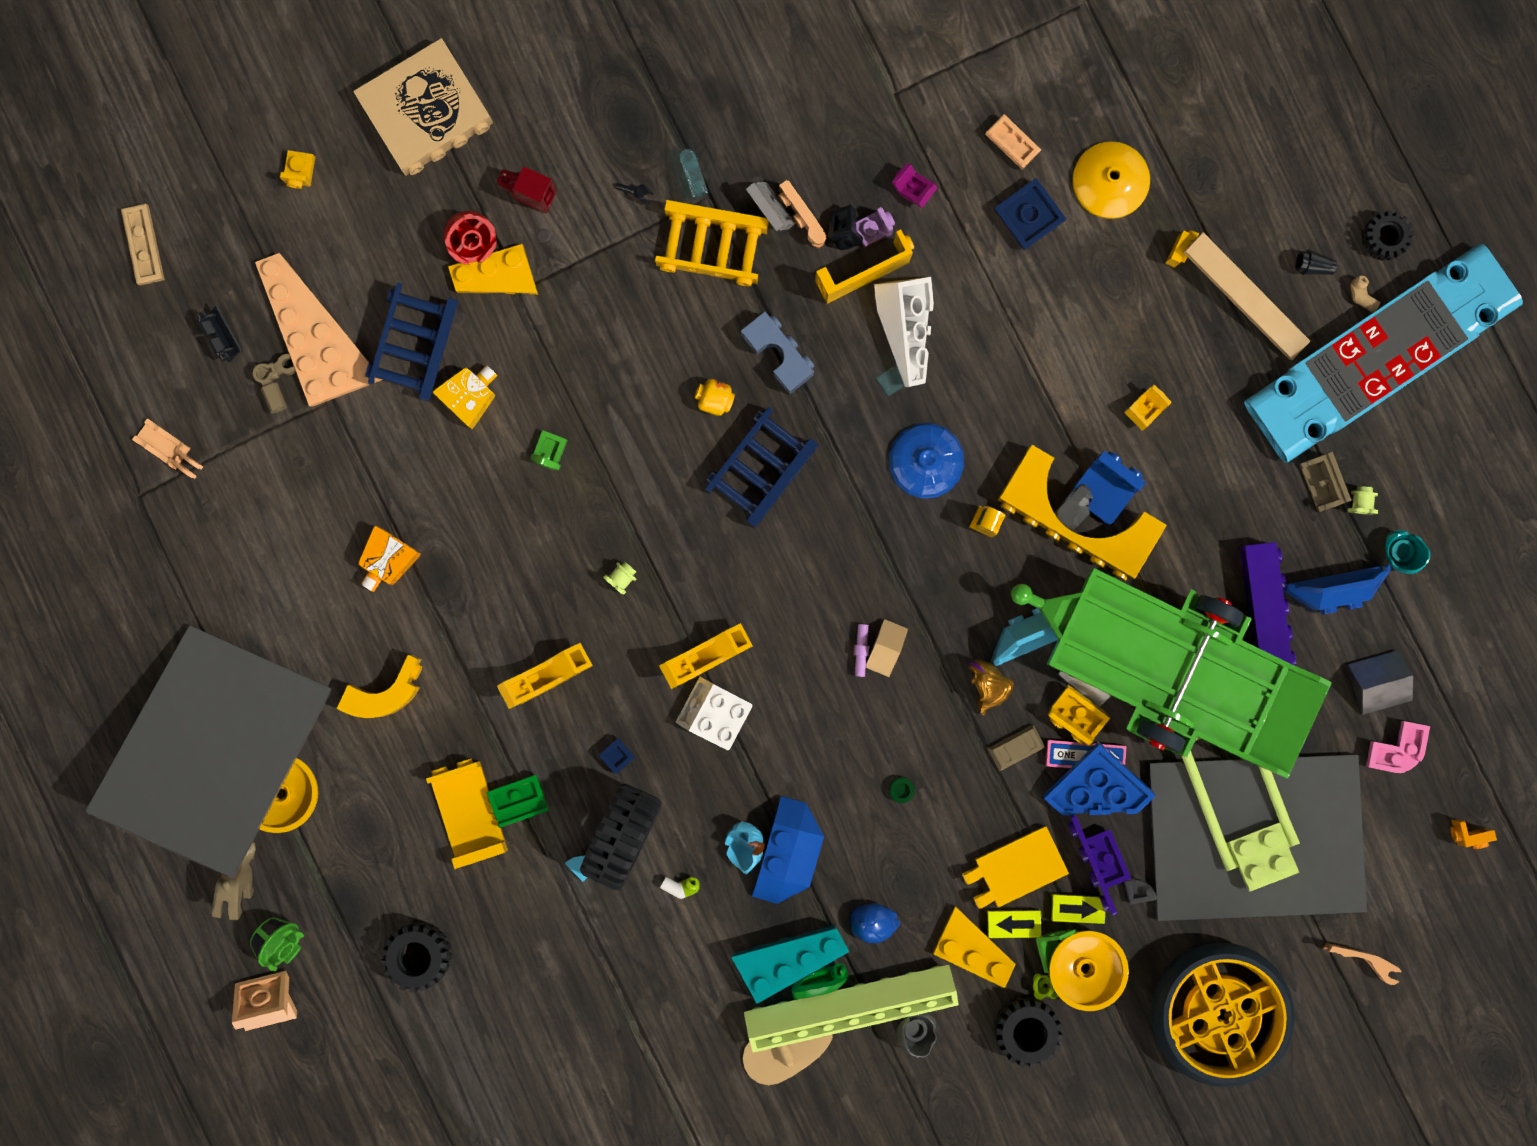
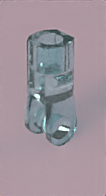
[680,149,708,198]

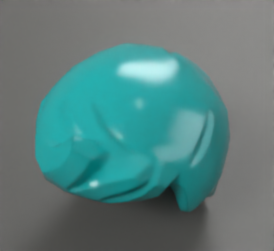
[1385,530,1430,574]

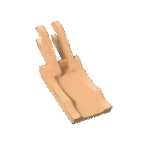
[132,419,203,479]
[1322,943,1401,985]

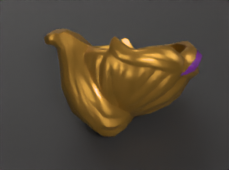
[968,659,1014,716]

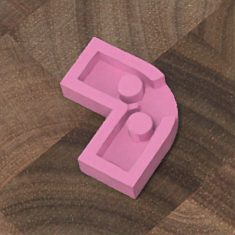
[1366,721,1430,773]

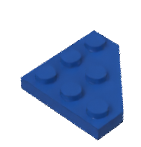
[1043,741,1156,816]

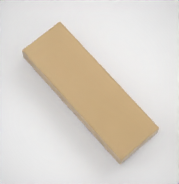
[121,204,165,286]

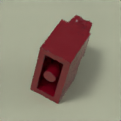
[496,166,557,214]

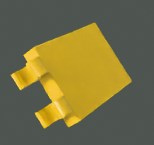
[962,826,1069,909]

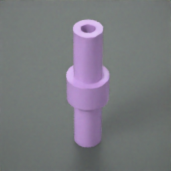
[854,624,870,677]

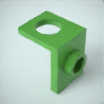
[1036,929,1076,973]

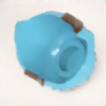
[724,821,765,874]

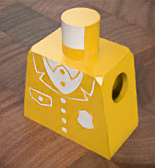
[433,365,498,429]

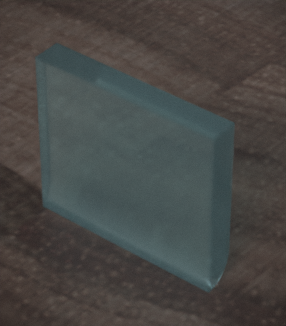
[876,365,905,397]

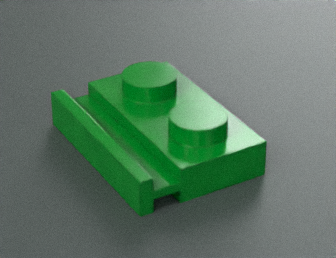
[487,774,549,828]

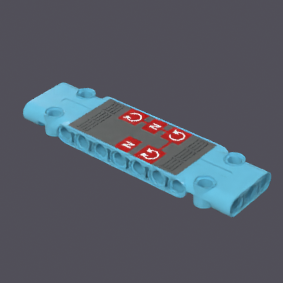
[1244,243,1523,463]

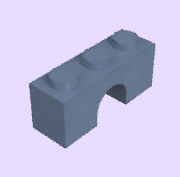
[741,312,815,395]

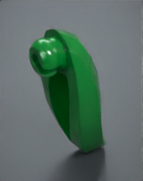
[792,963,848,1000]

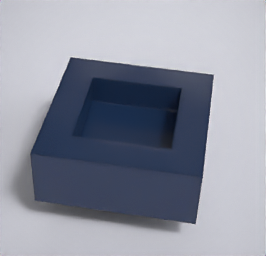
[599,738,636,775]

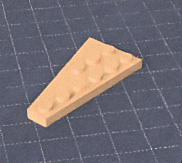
[255,253,383,407]

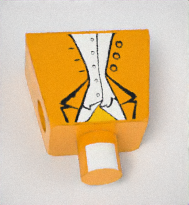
[358,526,421,592]

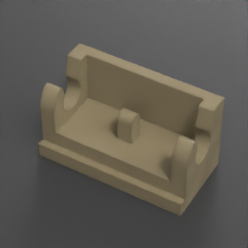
[1299,452,1352,512]

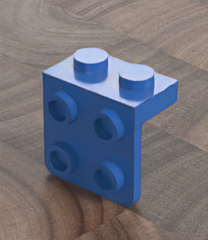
[1070,451,1146,524]

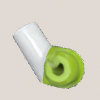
[660,877,700,899]

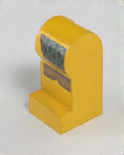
[969,506,1006,538]

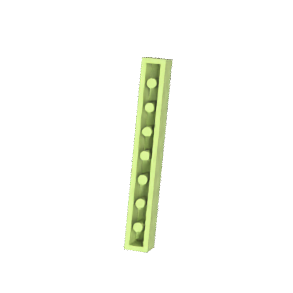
[744,965,958,1053]

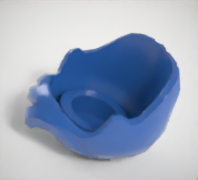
[850,903,901,944]

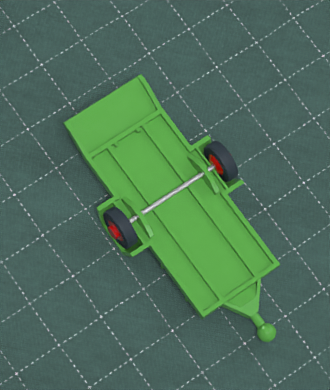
[1011,568,1332,779]

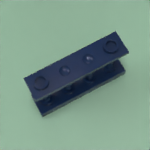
[365,282,458,402]
[705,407,819,528]

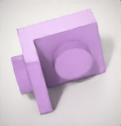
[856,207,895,248]

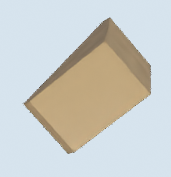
[866,619,908,677]

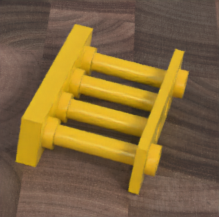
[655,200,769,286]

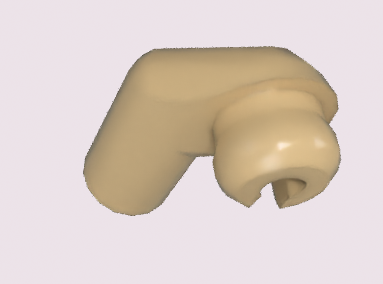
[1350,275,1380,313]

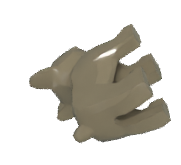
[212,842,256,920]

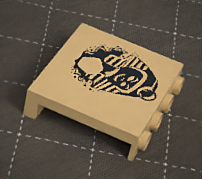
[353,38,493,176]

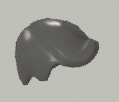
[896,1012,937,1058]

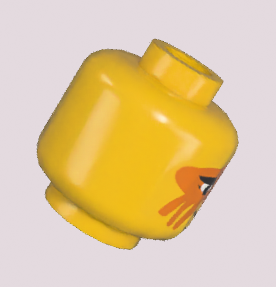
[694,378,735,416]

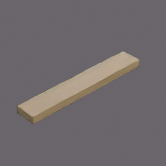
[1183,232,1310,360]

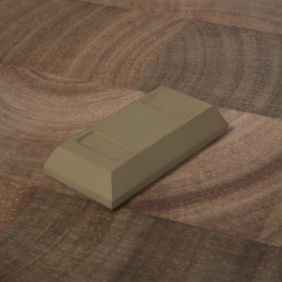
[987,724,1045,772]

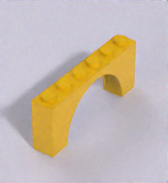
[997,445,1167,581]

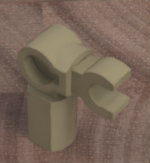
[253,354,296,414]

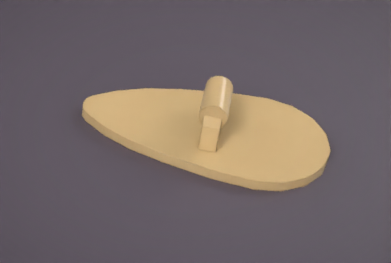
[743,1035,833,1085]

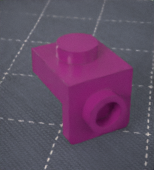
[892,163,938,208]

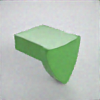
[530,430,568,470]

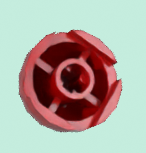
[443,210,497,264]

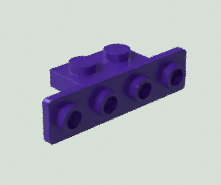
[1068,815,1131,915]

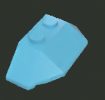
[990,608,1057,666]

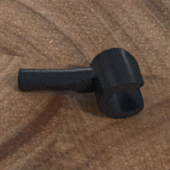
[616,183,653,205]

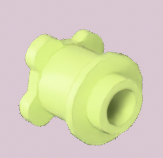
[1348,486,1378,515]
[603,562,637,595]

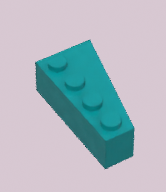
[731,925,849,1004]

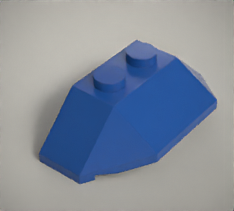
[1283,565,1391,615]
[752,796,824,904]

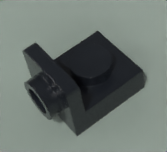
[829,204,863,250]

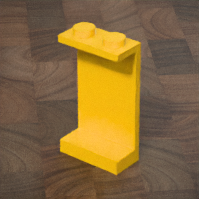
[815,230,914,304]
[426,758,508,869]

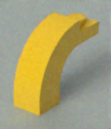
[659,623,753,689]
[497,643,593,709]
[337,655,422,718]

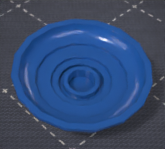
[888,423,965,499]

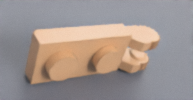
[778,180,826,248]

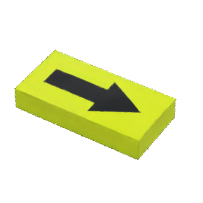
[1051,894,1105,924]
[987,910,1041,938]

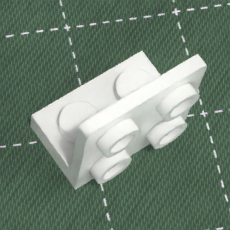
[675,677,752,750]

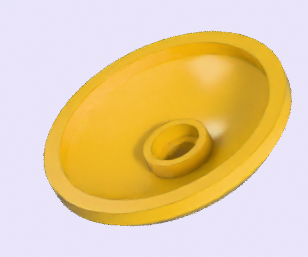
[1072,142,1150,219]
[260,758,318,833]
[1049,931,1129,1011]

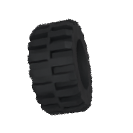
[580,784,662,890]

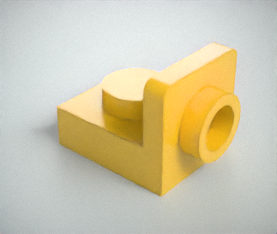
[280,150,315,189]
[1166,230,1199,268]

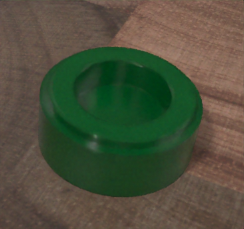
[888,777,915,803]

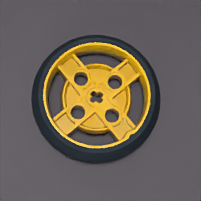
[1151,943,1295,1087]

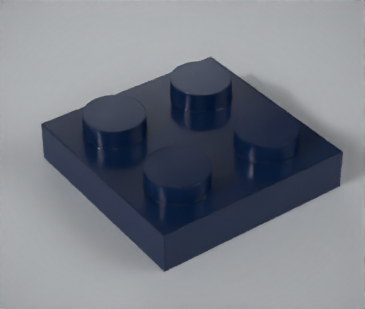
[994,178,1067,251]

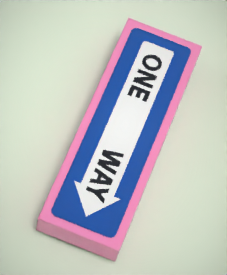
[1045,740,1126,768]

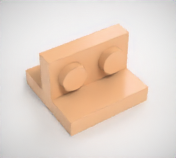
[232,971,297,1031]

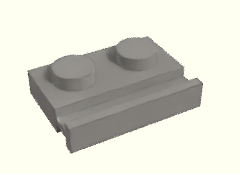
[746,182,796,231]

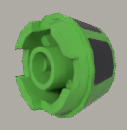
[250,917,304,971]

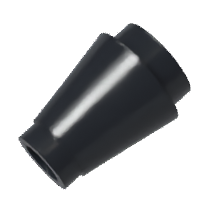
[1295,249,1337,275]

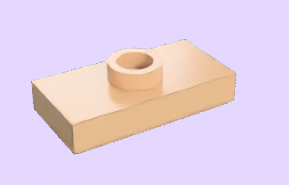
[985,114,1041,170]

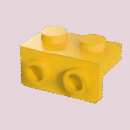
[1048,684,1111,746]

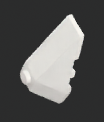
[874,277,934,387]

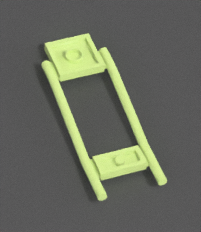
[1182,737,1300,892]

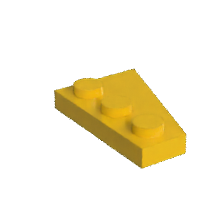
[448,244,538,295]
[933,906,1016,988]

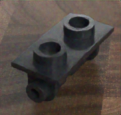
[197,305,242,362]

